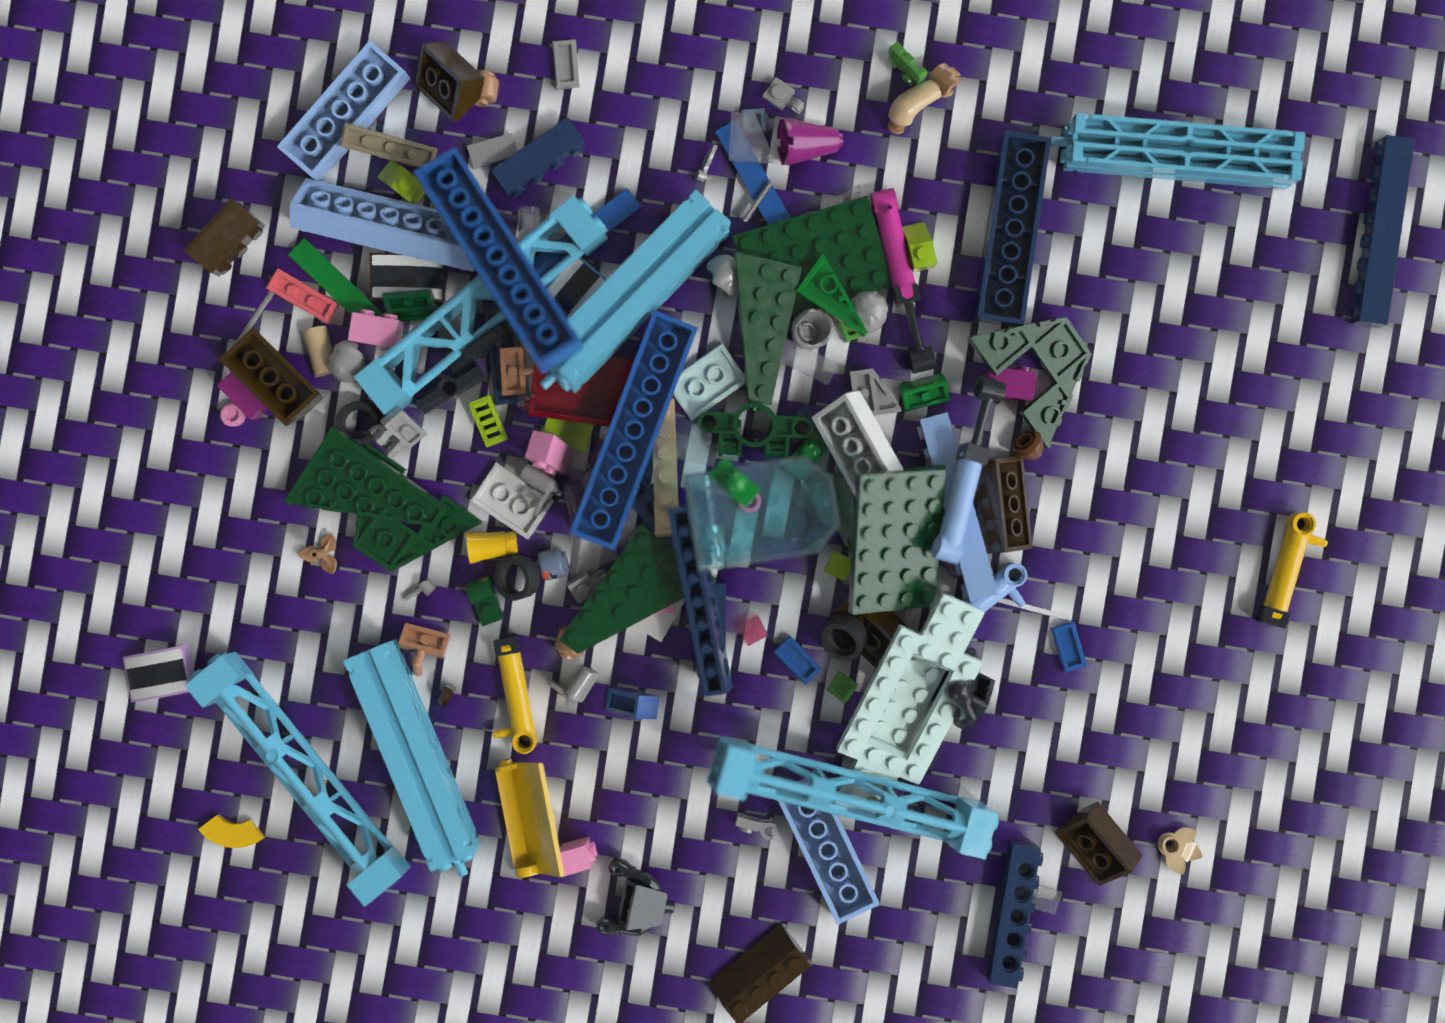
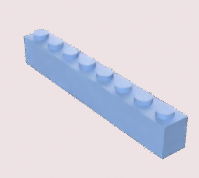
[917,412,998,602]

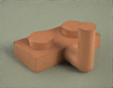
[500,347,534,396]
[398,623,451,676]

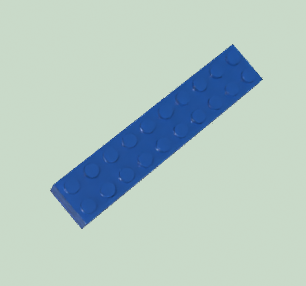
[414,147,583,374]
[569,310,698,550]

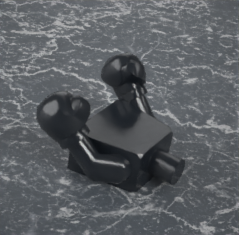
[944,647,995,729]
[596,858,675,937]

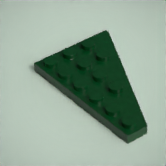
[284,426,449,527]
[559,525,716,654]

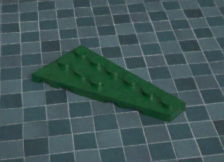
[733,252,802,405]

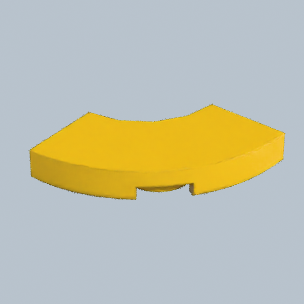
[198,814,265,848]

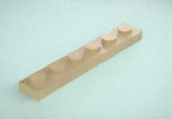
[653,398,678,537]

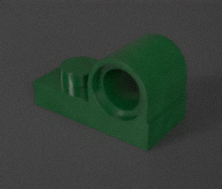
[465,575,505,626]

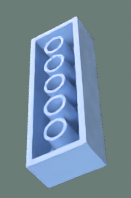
[277,40,411,181]
[779,778,880,925]

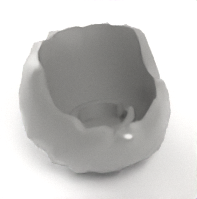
[707,254,738,297]
[850,291,888,334]
[791,308,833,351]
[328,340,364,383]

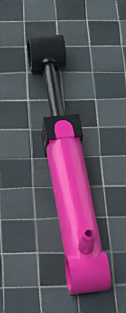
[870,188,936,374]

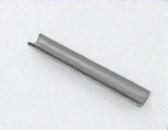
[743,181,773,222]

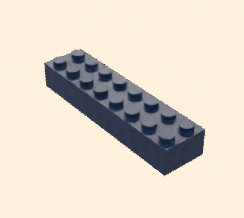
[973,131,1052,327]

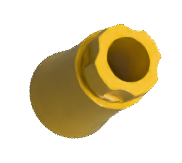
[466,531,518,564]

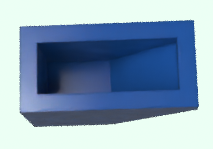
[605,688,660,719]

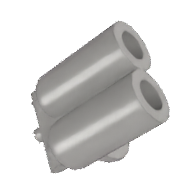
[520,464,562,516]
[547,666,600,707]

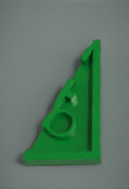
[796,254,868,338]

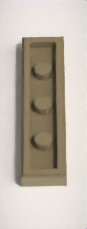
[339,123,438,168]

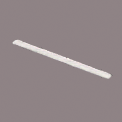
[998,598,1069,621]

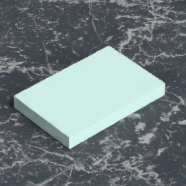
[673,343,745,421]

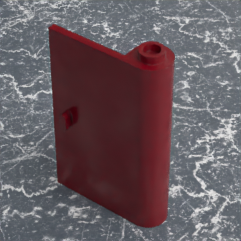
[524,356,634,427]

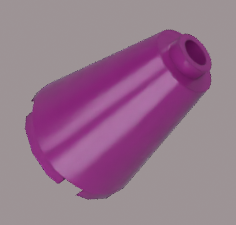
[777,118,843,166]

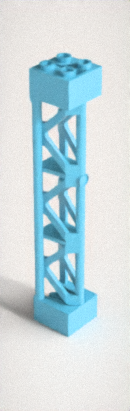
[354,195,609,414]
[185,652,411,907]
[707,736,999,859]

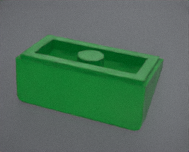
[898,373,950,412]

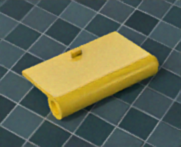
[494,759,565,878]

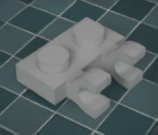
[369,406,427,457]

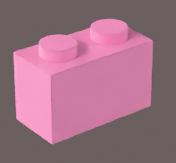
[348,309,404,348]
[525,431,572,476]
[559,836,597,876]

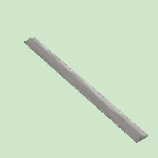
[236,291,274,342]

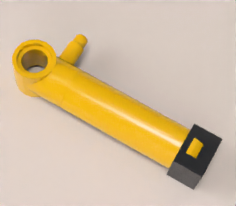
[1256,512,1327,629]
[493,635,538,754]

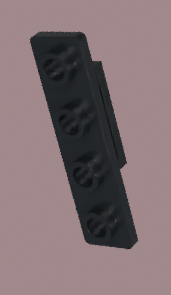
[442,319,515,373]

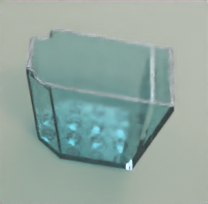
[684,456,840,572]

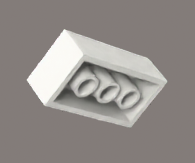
[812,391,904,495]

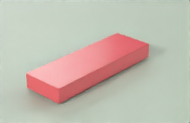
[266,268,339,324]

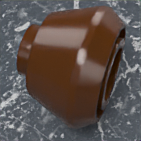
[1013,430,1044,461]

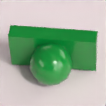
[785,429,829,479]
[708,457,761,508]

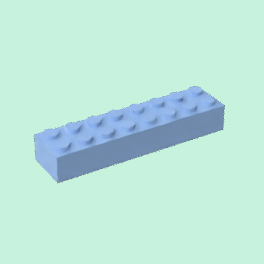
[289,178,474,272]

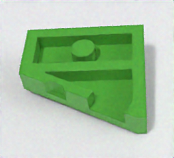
[888,41,928,87]

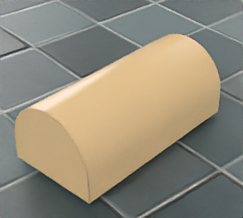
[303,326,333,378]

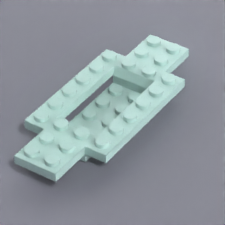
[836,591,985,814]

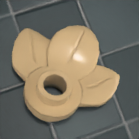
[1157,827,1203,874]

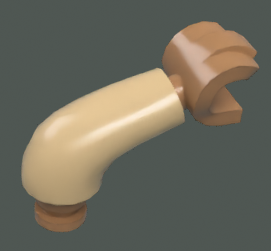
[888,63,963,134]

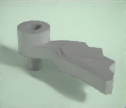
[695,144,718,182]

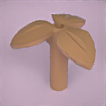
[298,533,337,574]

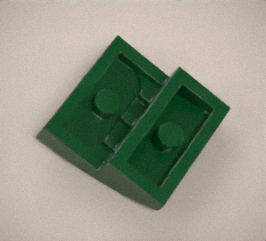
[382,289,438,322]

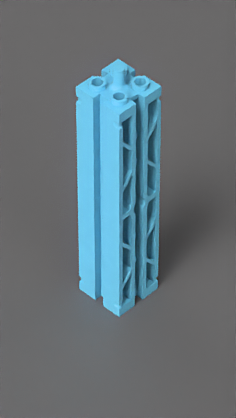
[1051,113,1305,190]
[539,190,731,394]
[343,639,482,877]

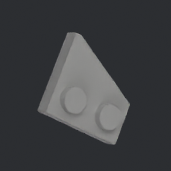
[849,368,901,416]

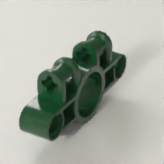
[697,403,812,461]

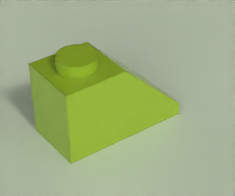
[377,160,425,204]
[902,222,938,272]

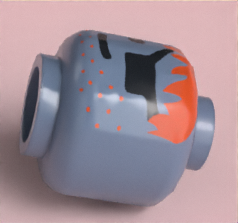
[534,548,570,581]

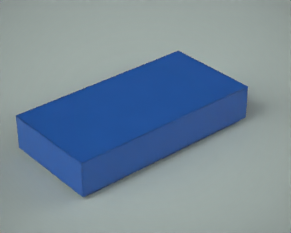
[1050,621,1087,673]
[773,635,822,685]

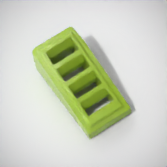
[468,395,509,448]

